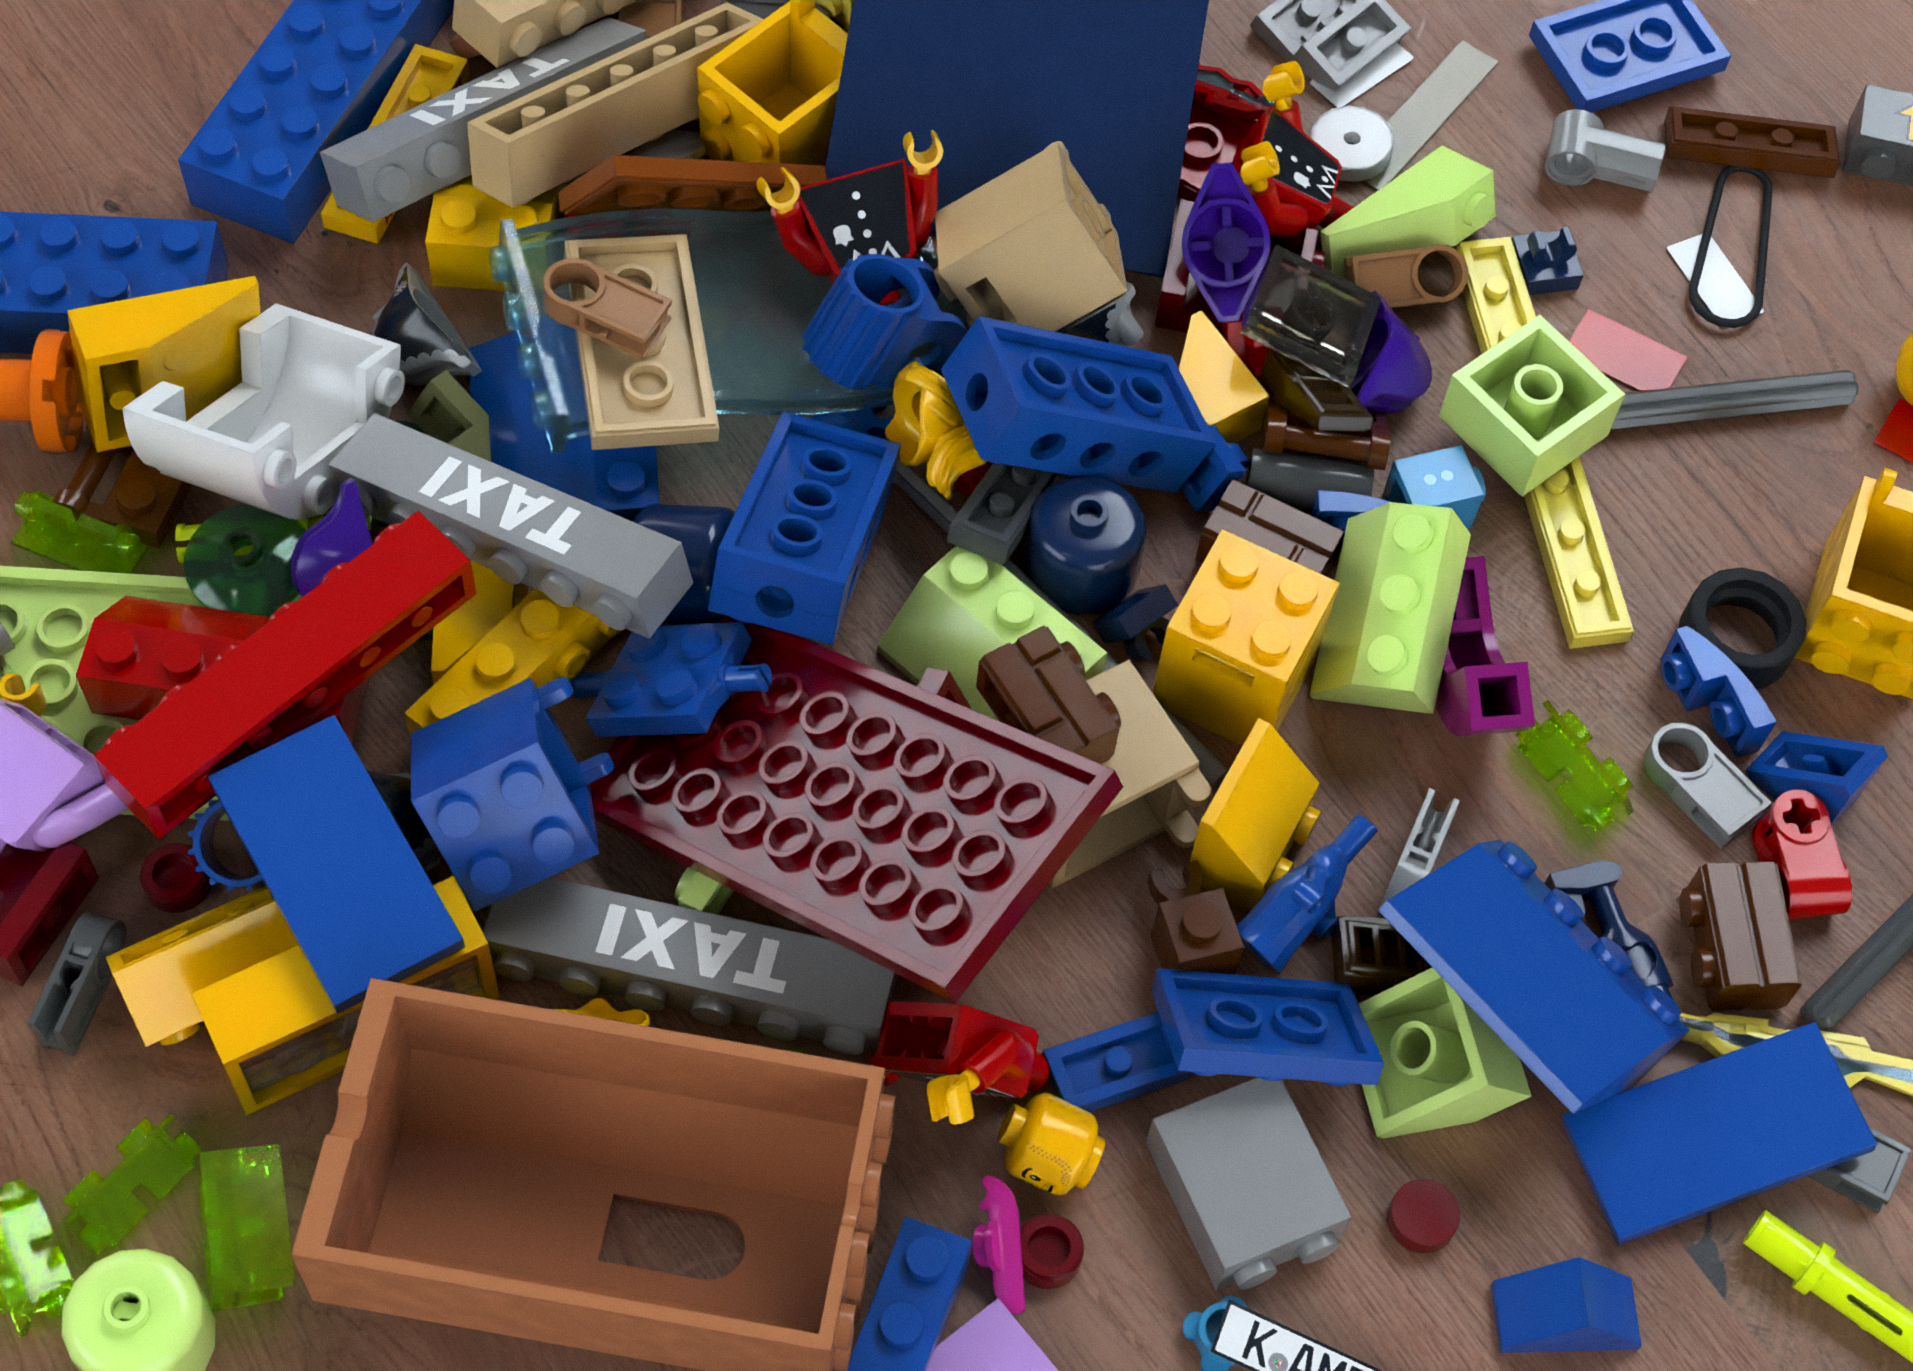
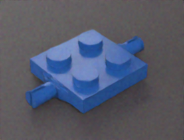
[571,622,772,737]

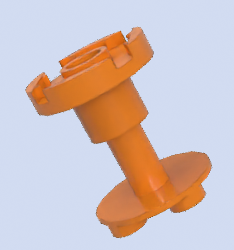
[0,329,85,454]

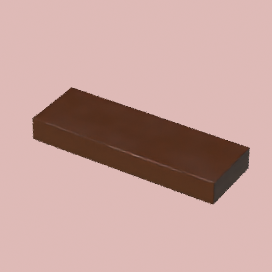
[1664,106,1840,178]

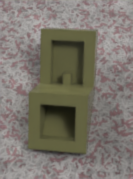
[407,370,491,462]

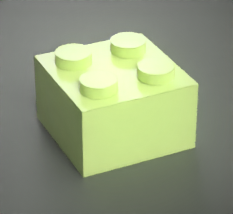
[1439,315,1625,497]

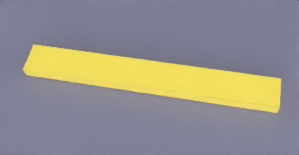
[1454,237,1634,649]

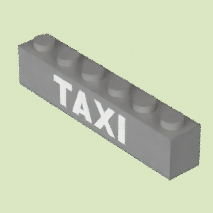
[320,17,648,222]
[328,413,693,639]
[483,877,897,1055]

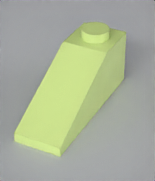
[1320,145,1496,282]

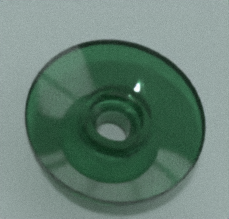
[184,503,306,616]

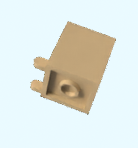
[932,141,1128,332]
[1049,660,1211,889]

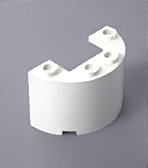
[122,303,405,520]

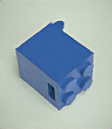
[411,677,615,911]

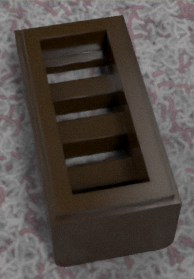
[1260,348,1373,431]
[1331,916,1432,995]

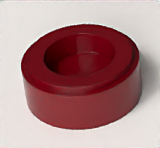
[139,843,211,913]
[1387,1179,1460,1253]
[1020,1214,1084,1289]

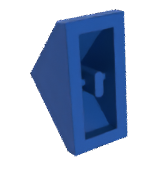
[1745,731,1888,826]
[1491,1257,1642,1353]

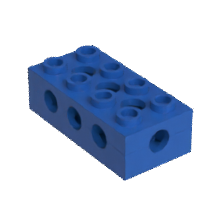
[941,316,1216,493]
[708,411,901,645]

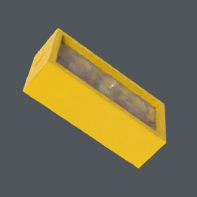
[191,876,500,1116]

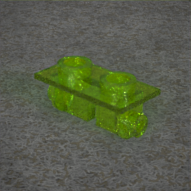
[11,490,150,574]
[1515,700,1634,832]
[59,1114,202,1255]
[0,1180,74,1337]

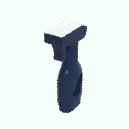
[1544,860,1674,1001]

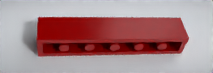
[93,511,477,840]

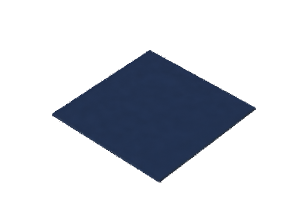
[825,0,1209,278]

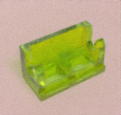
[197,1144,295,1312]

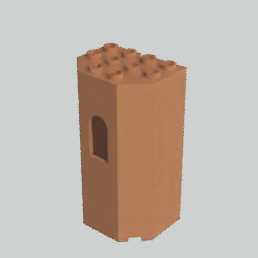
[291,978,896,1371]

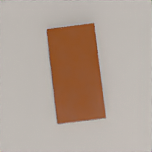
[558,155,827,222]

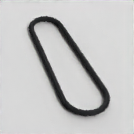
[1689,165,1773,328]

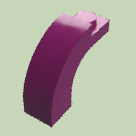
[1435,556,1535,736]

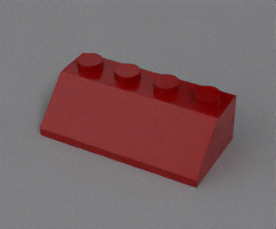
[76,595,370,744]

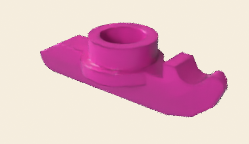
[973,1175,1025,1314]

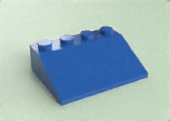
[469,318,660,522]
[1378,839,1690,1114]

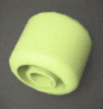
[61,1249,216,1371]

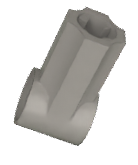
[1545,109,1665,192]

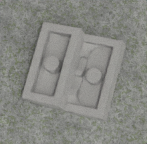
[1250,0,1412,91]

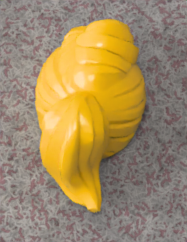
[885,360,987,500]

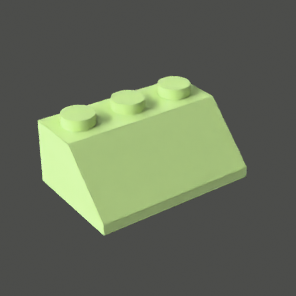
[1309,502,1471,714]
[877,546,1107,721]

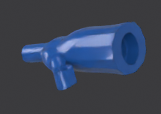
[1236,813,1378,975]

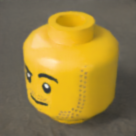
[997,1093,1105,1196]

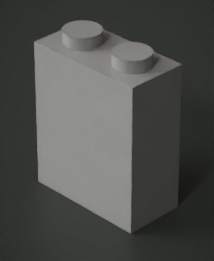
[1145,1077,1352,1291]

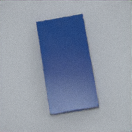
[208,715,465,1014]
[1561,1021,1878,1246]

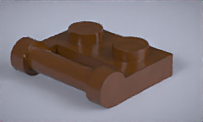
[1263,400,1391,471]
[49,442,192,549]

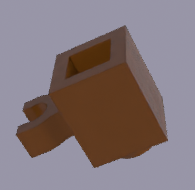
[1147,860,1244,974]

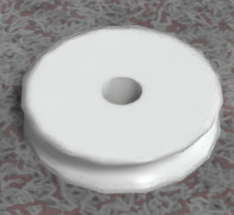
[1310,105,1394,182]

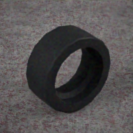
[1679,567,1807,690]

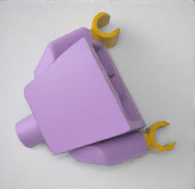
[0,673,128,853]

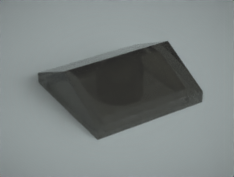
[1240,244,1382,387]

